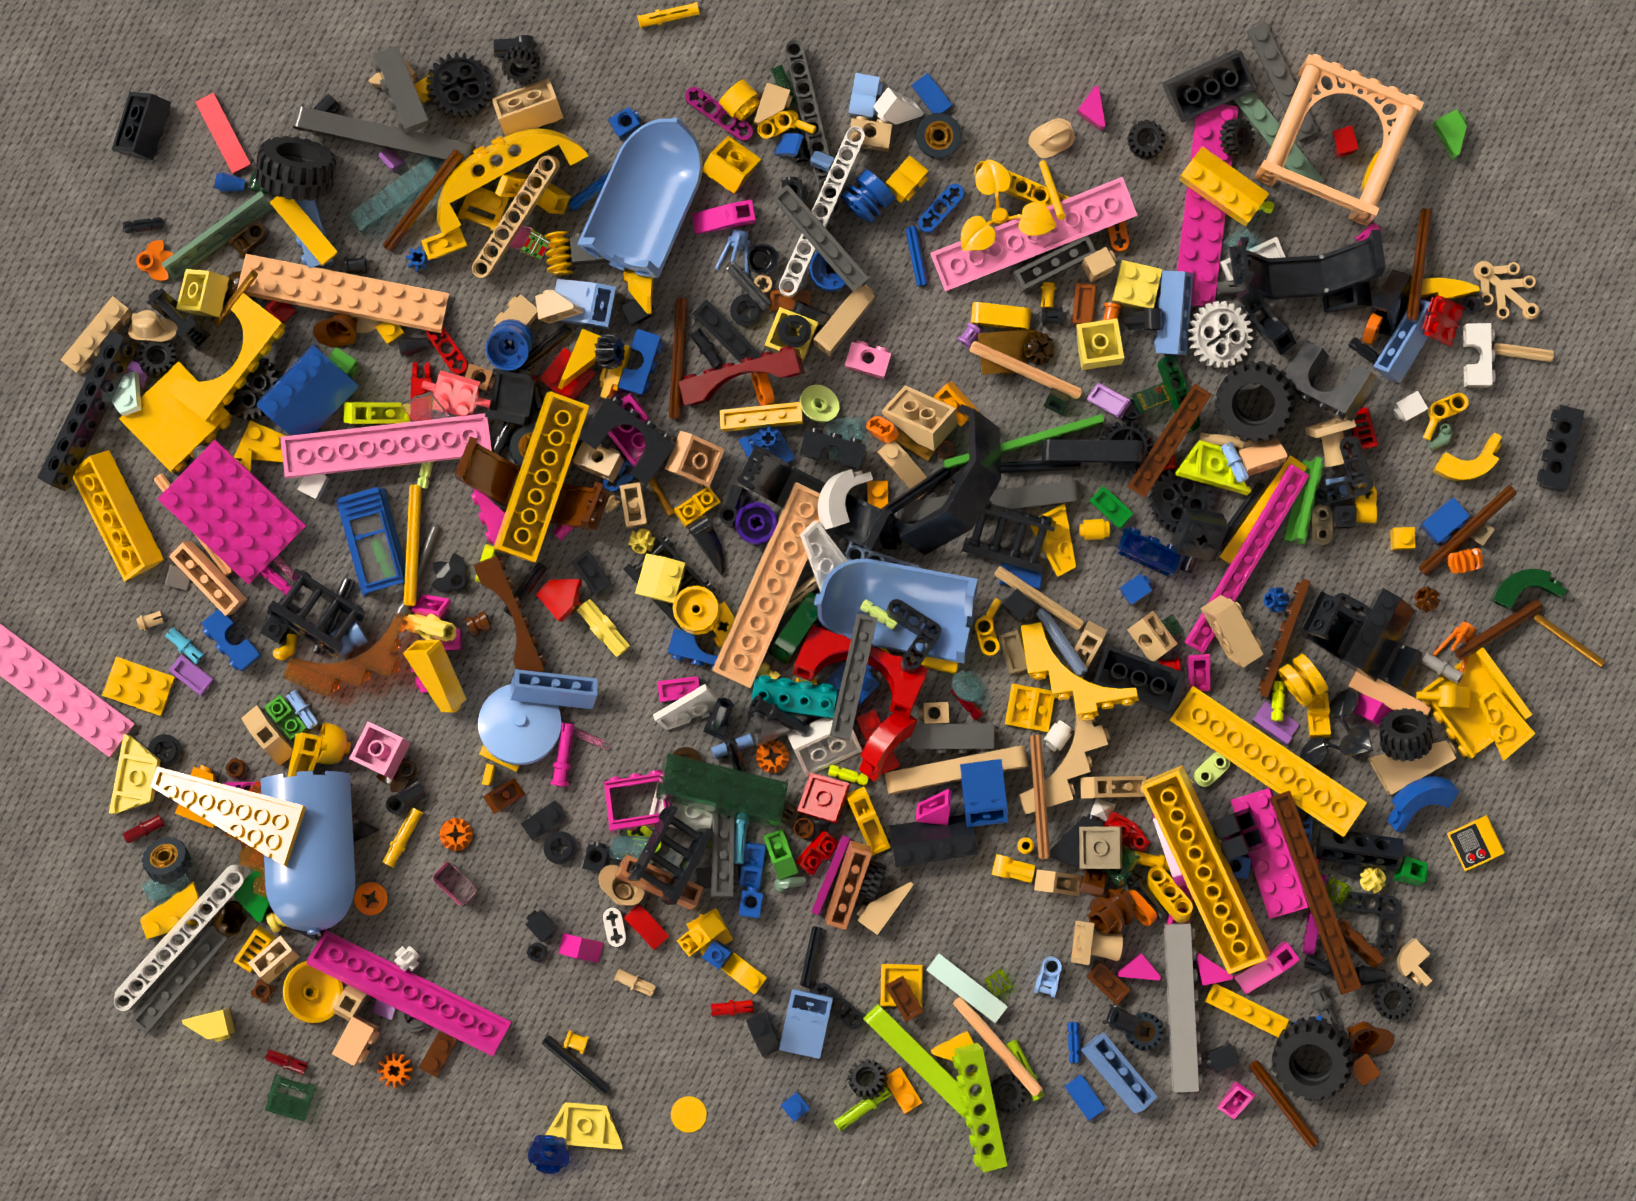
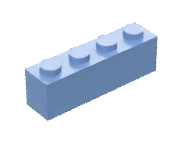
[294,198,335,268]
[1154,270,1194,356]
[1373,299,1430,383]
[511,669,597,709]
[1081,1033,1157,1114]

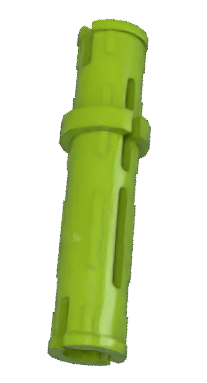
[1005,1039,1045,1101]
[834,1087,892,1132]

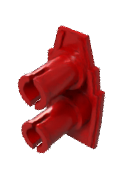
[1103,811,1151,853]

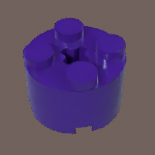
[736,502,777,545]

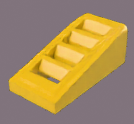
[233,925,276,973]

